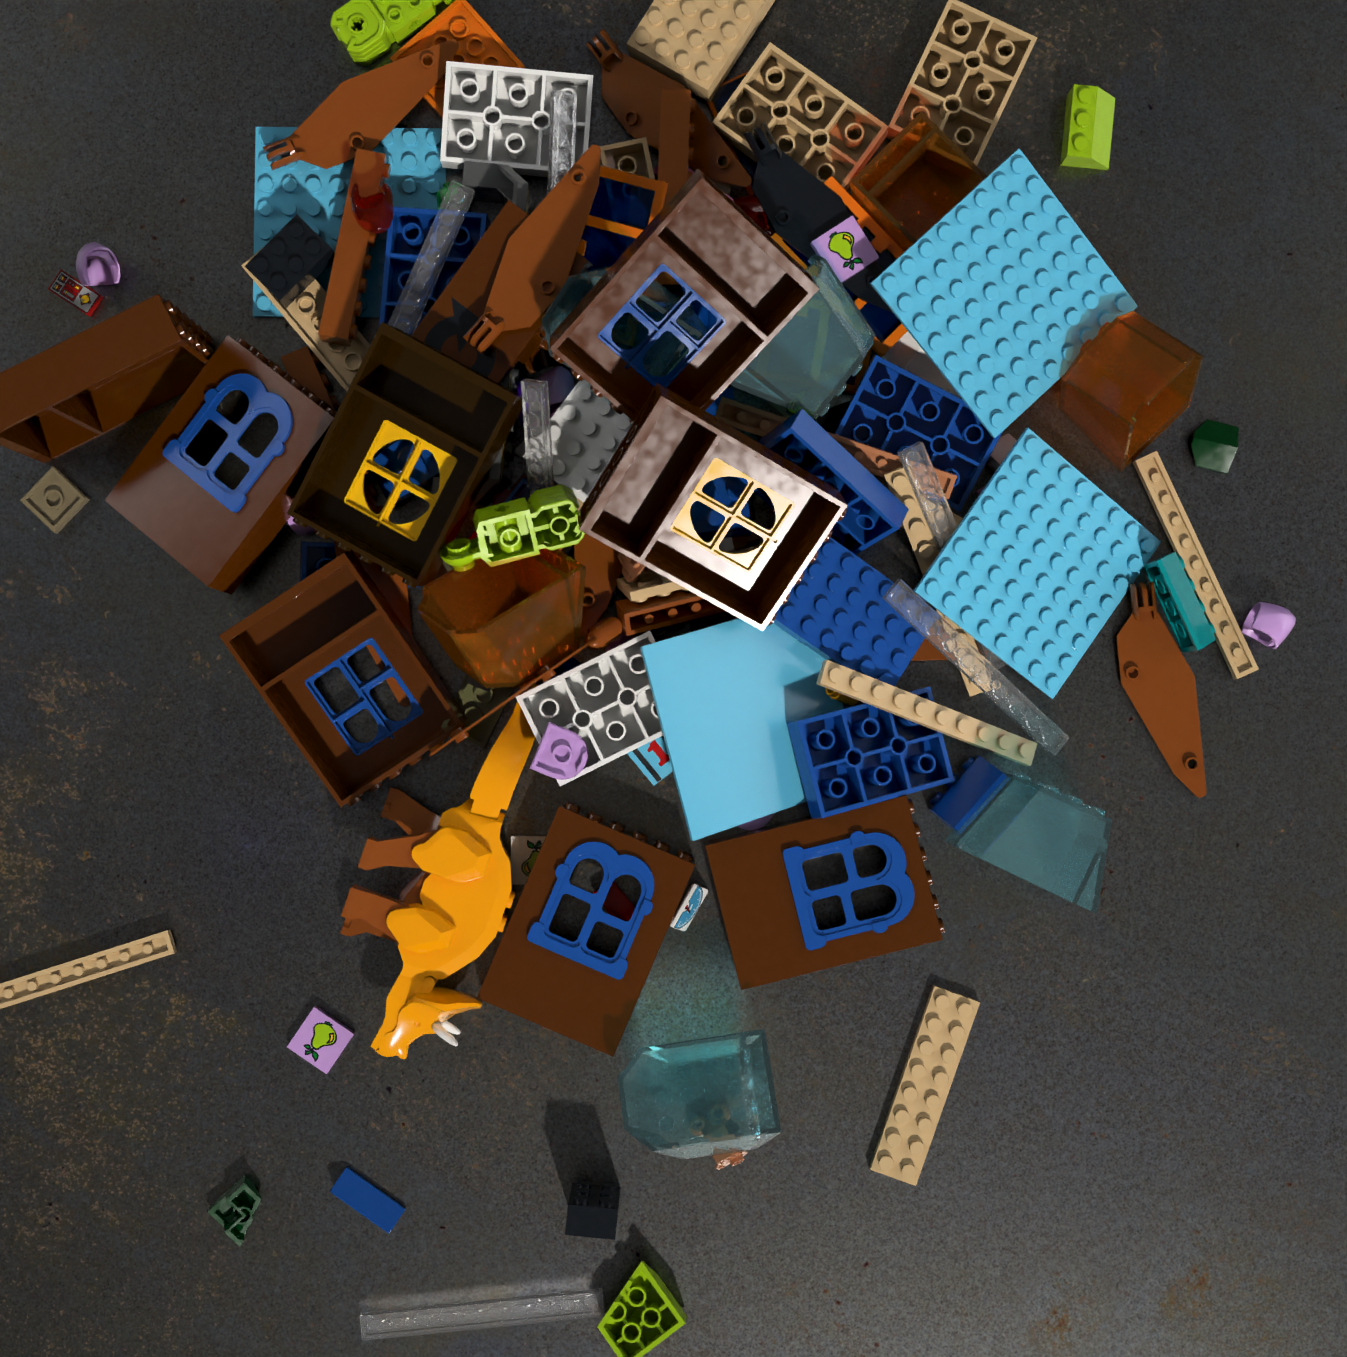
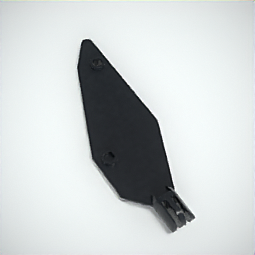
[743,122,893,313]

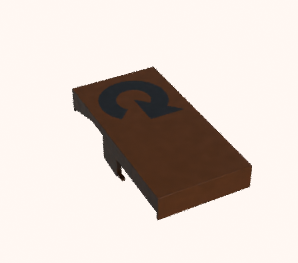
[411,200,593,384]

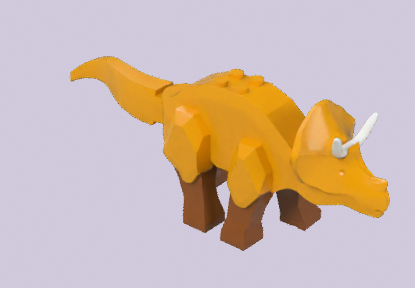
[340,659,538,1059]

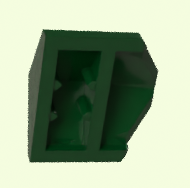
[1191,419,1239,474]

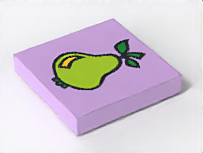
[810,215,880,286]
[287,1006,356,1074]

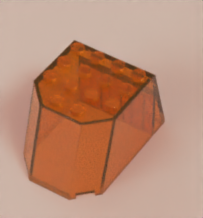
[850,111,987,262]
[1059,311,1204,472]
[418,549,586,688]

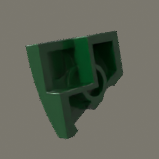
[207,1175,261,1247]

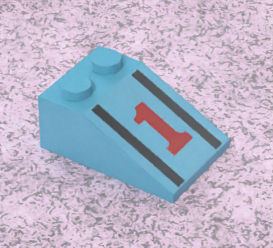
[627,736,673,786]

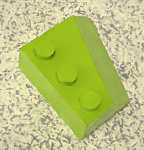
[597,1261,687,1357]

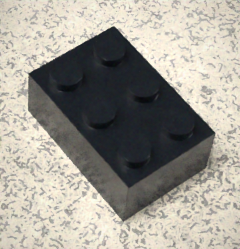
[245,214,335,308]
[565,1180,620,1240]

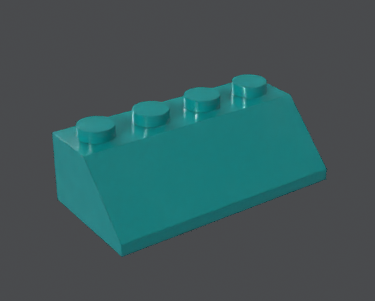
[1143,551,1216,653]

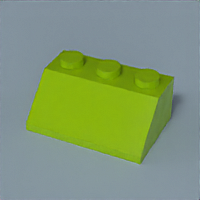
[1060,84,1115,170]

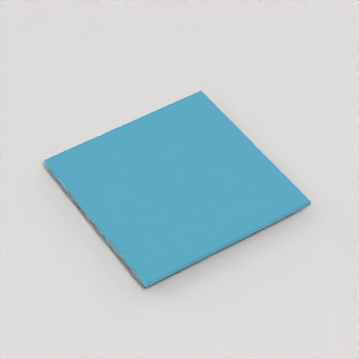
[253,127,446,318]
[870,148,1138,438]
[913,428,1161,699]
[640,618,844,841]

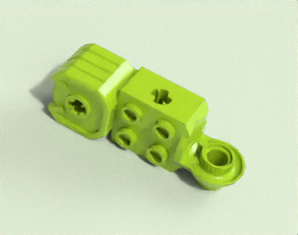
[330,0,455,66]
[439,484,585,572]

